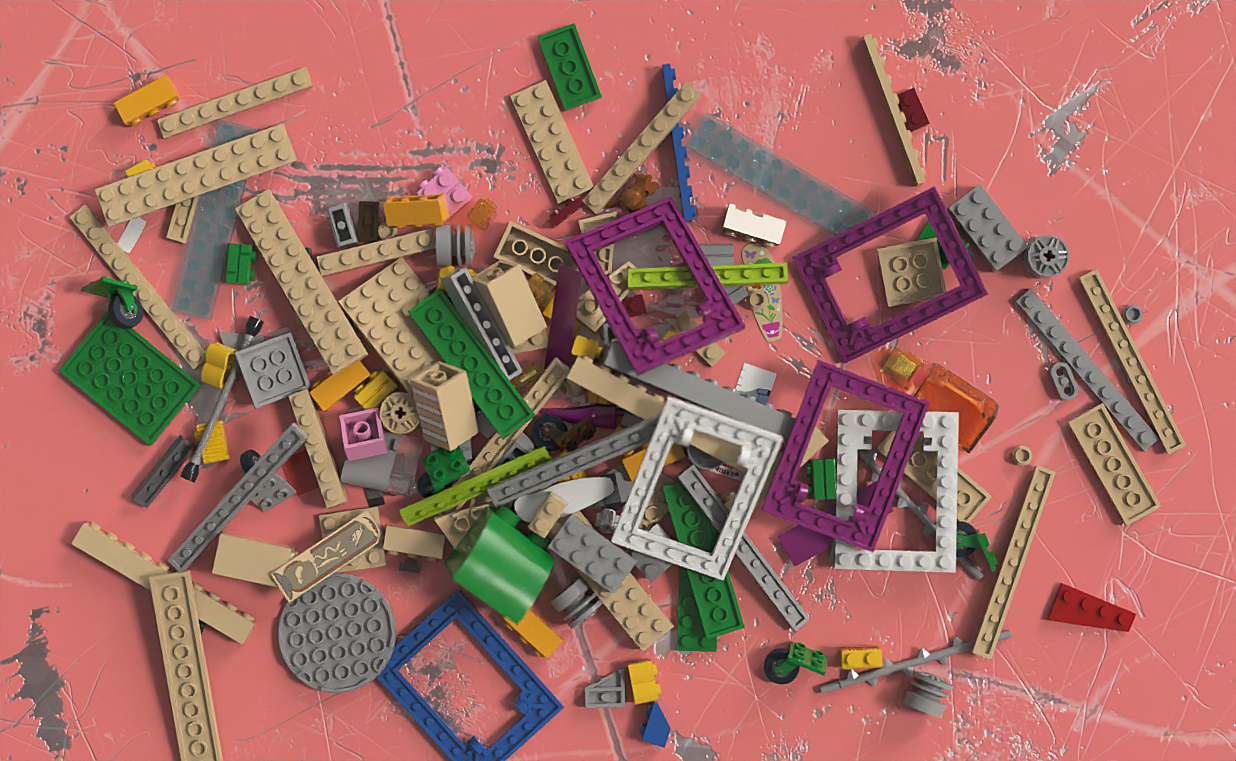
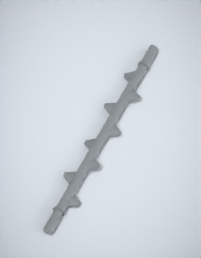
[858,450,983,580]
[820,630,1012,694]

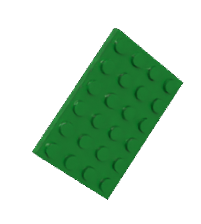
[59,311,202,446]

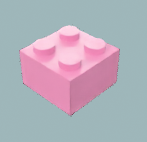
[340,407,388,461]

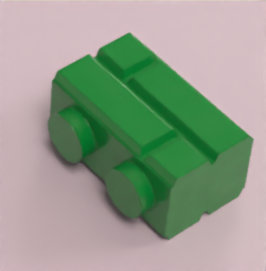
[225,243,257,285]
[807,459,837,500]

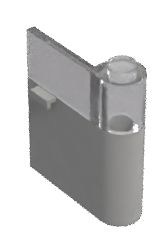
[341,431,425,497]

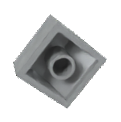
[626,523,674,583]

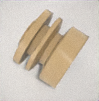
[380,392,420,434]

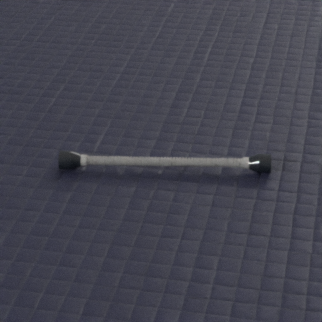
[180,316,264,483]

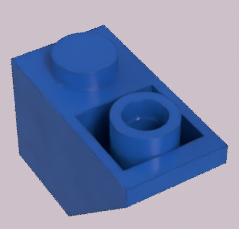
[639,701,671,748]

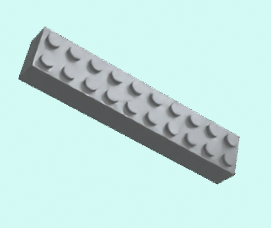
[599,340,795,441]

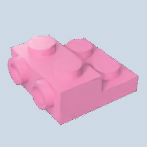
[417,167,473,224]

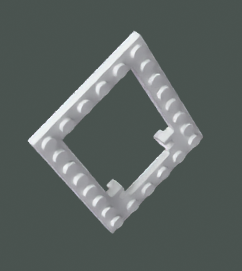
[611,397,783,580]
[835,410,959,573]

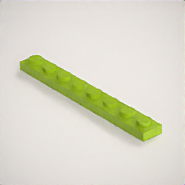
[628,263,788,290]
[399,447,552,526]

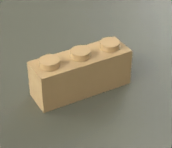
[383,525,447,562]

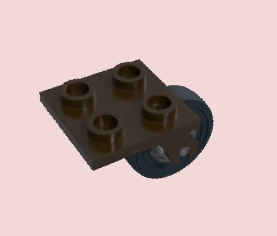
[532,415,597,453]

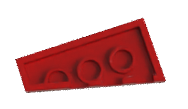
[1047,583,1136,632]

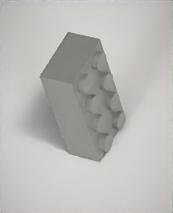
[947,184,1028,272]
[548,514,637,594]

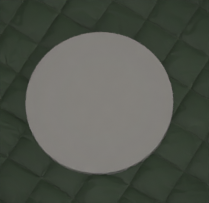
[278,573,396,693]

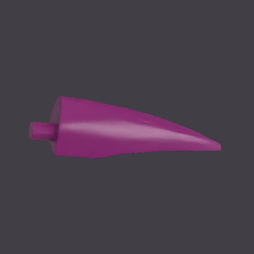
[539,404,626,429]

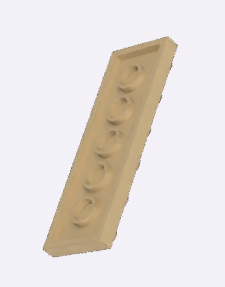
[510,80,594,204]
[1067,403,1162,526]
[876,431,992,523]

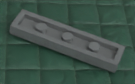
[130,435,197,508]

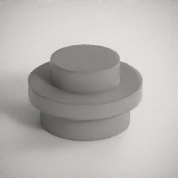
[1122,305,1143,324]

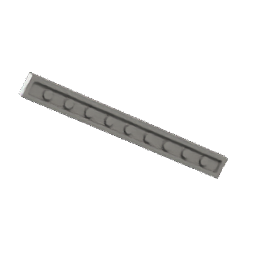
[1015,288,1159,451]
[487,414,661,507]
[168,423,308,572]
[676,464,810,632]

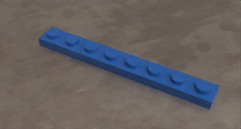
[662,64,696,223]

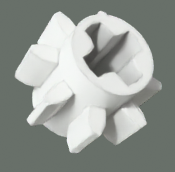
[595,509,620,533]

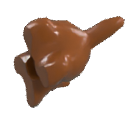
[605,173,659,213]

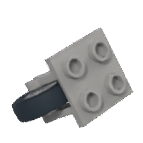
[240,449,297,512]

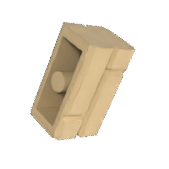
[528,492,568,538]

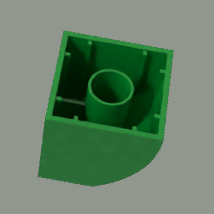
[444,505,555,625]

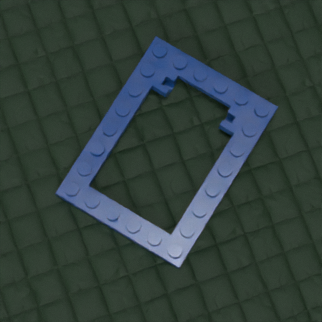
[377,589,565,761]

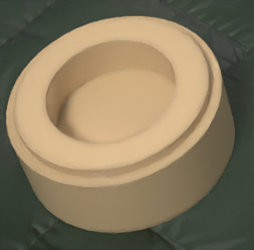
[378,221,398,240]

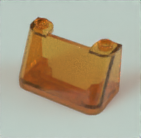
[912,363,999,454]

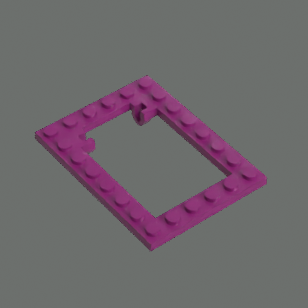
[792,186,988,364]
[565,197,745,376]
[761,360,930,552]

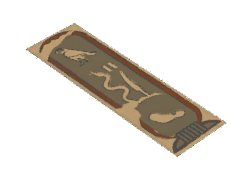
[271,510,385,603]

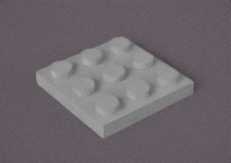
[234,332,311,409]

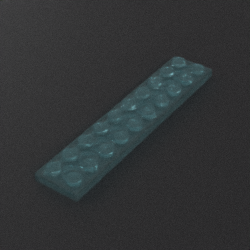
[686,112,876,235]
[172,119,259,320]

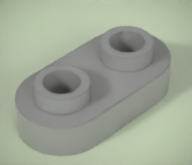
[1050,362,1078,400]

